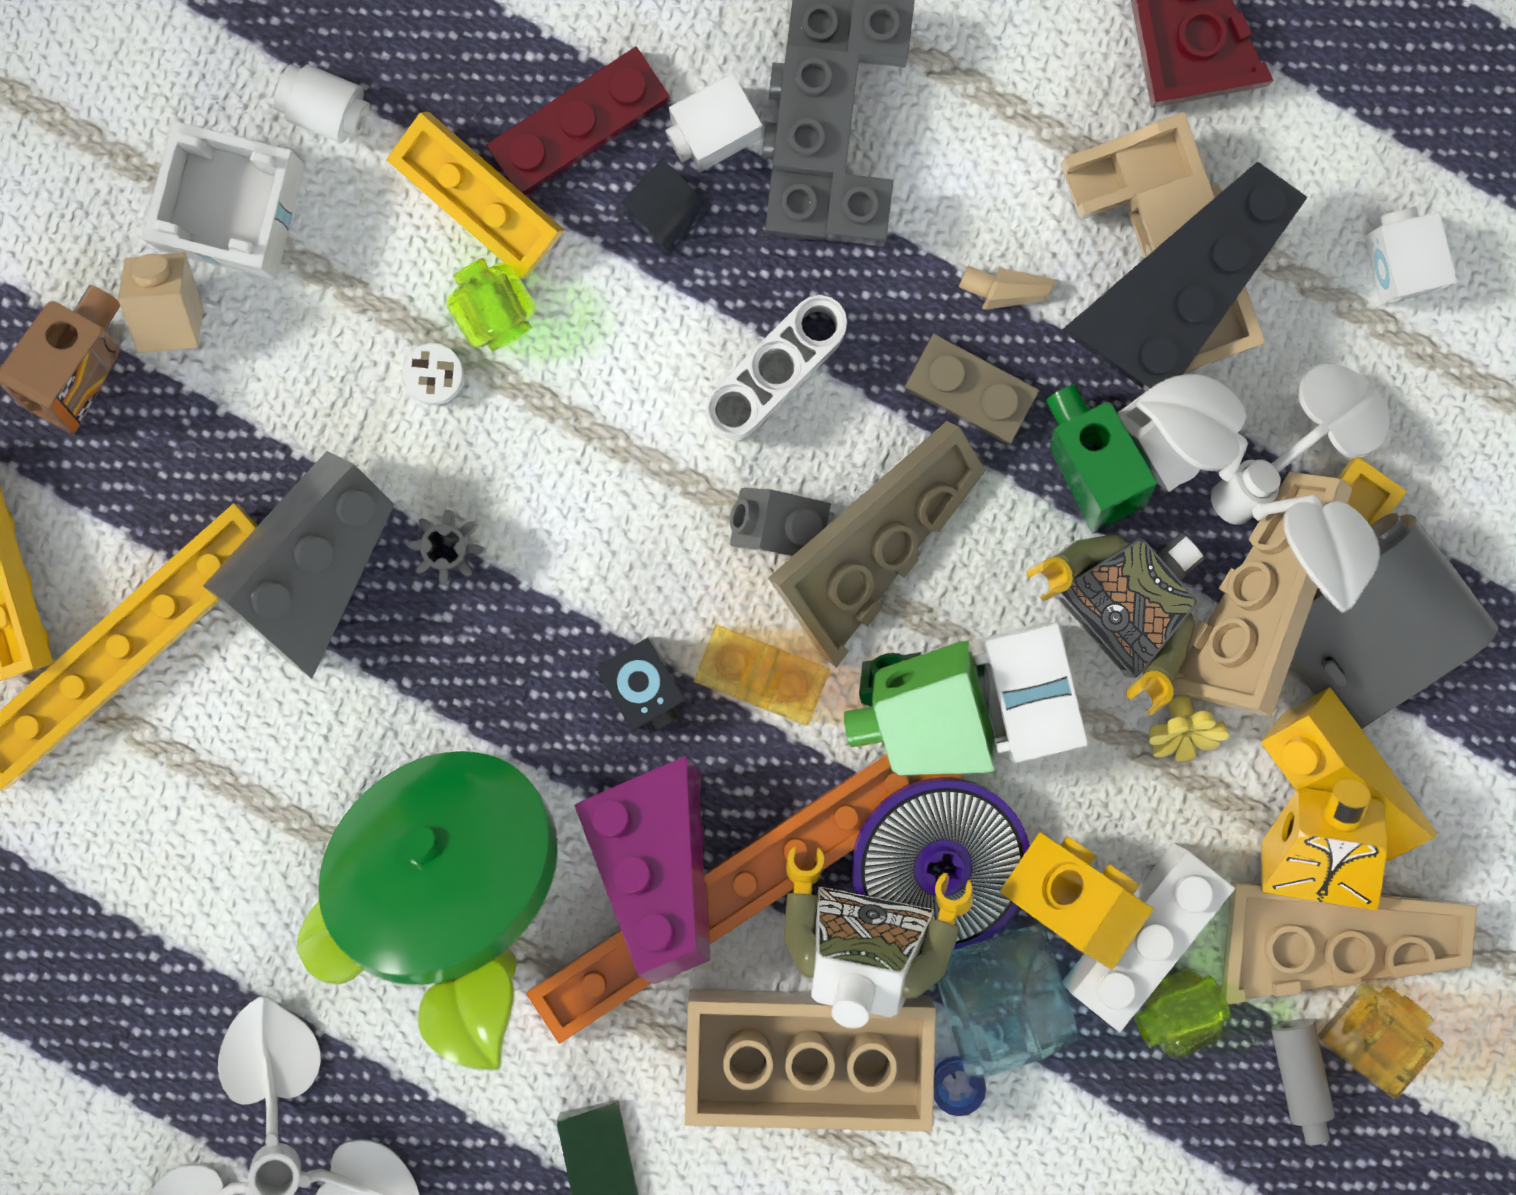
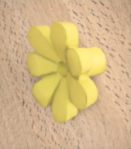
[1149,696,1230,762]

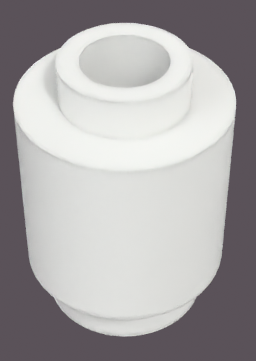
[274,64,370,143]

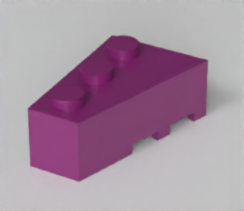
[574,756,711,984]

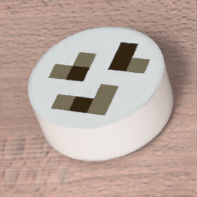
[402,343,465,405]

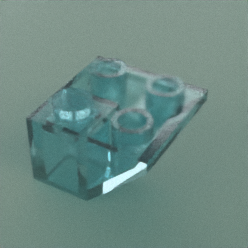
[937,922,1080,1078]

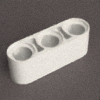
[706,295,847,441]

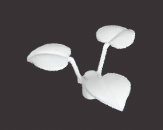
[1135,363,1390,613]
[150,996,420,1195]

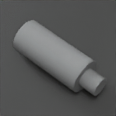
[1271,1019,1335,1145]

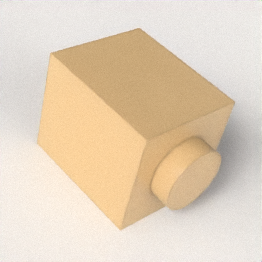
[118,252,203,353]

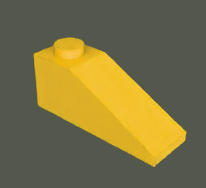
[1261,687,1438,862]

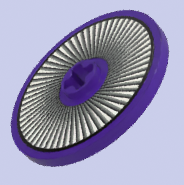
[851,777,1030,952]

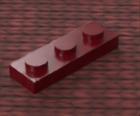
[486,46,670,196]

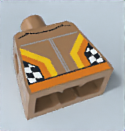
[0,285,120,436]

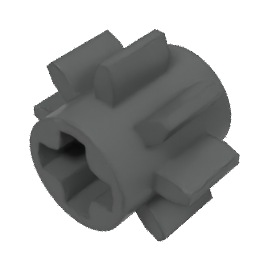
[407,509,486,586]

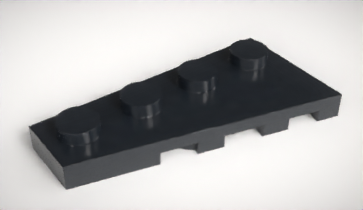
[1061,161,1308,392]

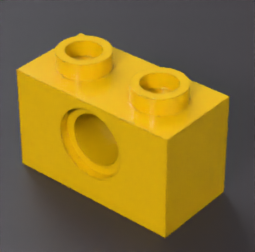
[999,832,1154,971]

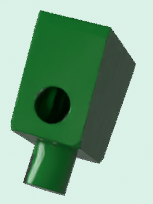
[1046,384,1157,534]

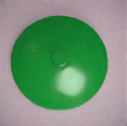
[318,751,558,985]

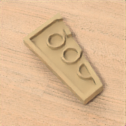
[1172,472,1353,717]

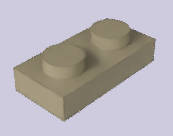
[904,334,1039,445]

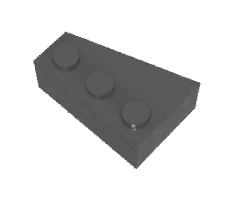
[203,451,394,679]

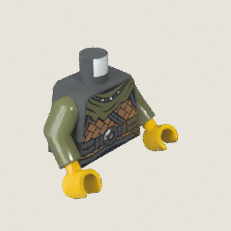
[1026,533,1204,715]

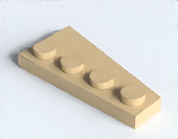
[1220,881,1477,1005]

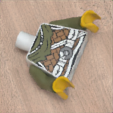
[784,846,973,1028]

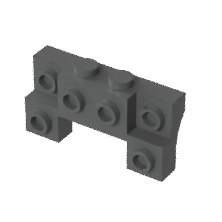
[762,0,915,246]

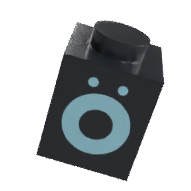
[595,637,687,734]

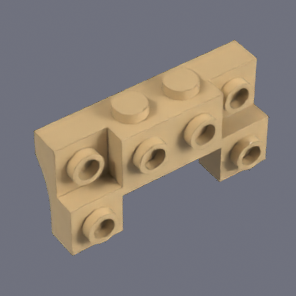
[1060,112,1265,390]

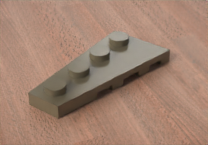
[768,421,986,668]

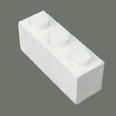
[1062,843,1235,1033]

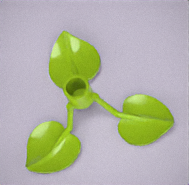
[296,901,516,1071]

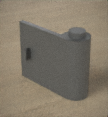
[1291,513,1498,729]

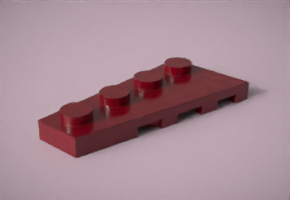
[1131,0,1274,108]

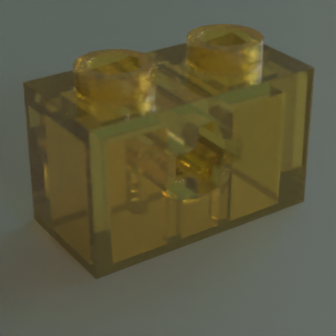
[693,624,831,726]

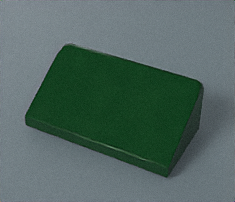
[557,1100,639,1195]

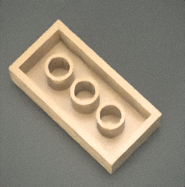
[684,989,936,1132]

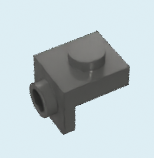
[730,488,831,557]

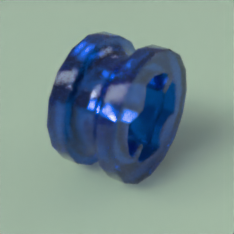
[933,1056,986,1116]

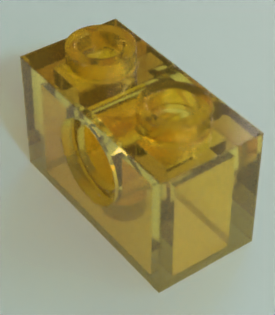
[1318,982,1444,1100]

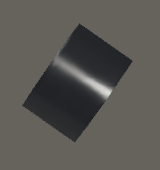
[621,158,708,256]

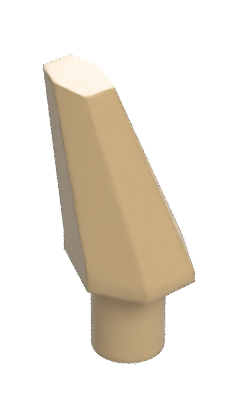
[959,265,1057,310]

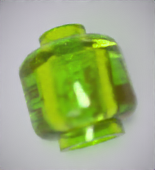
[446,258,536,353]
[1134,968,1231,1059]

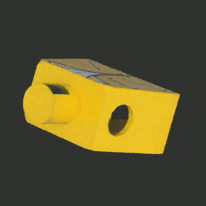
[1261,779,1387,911]

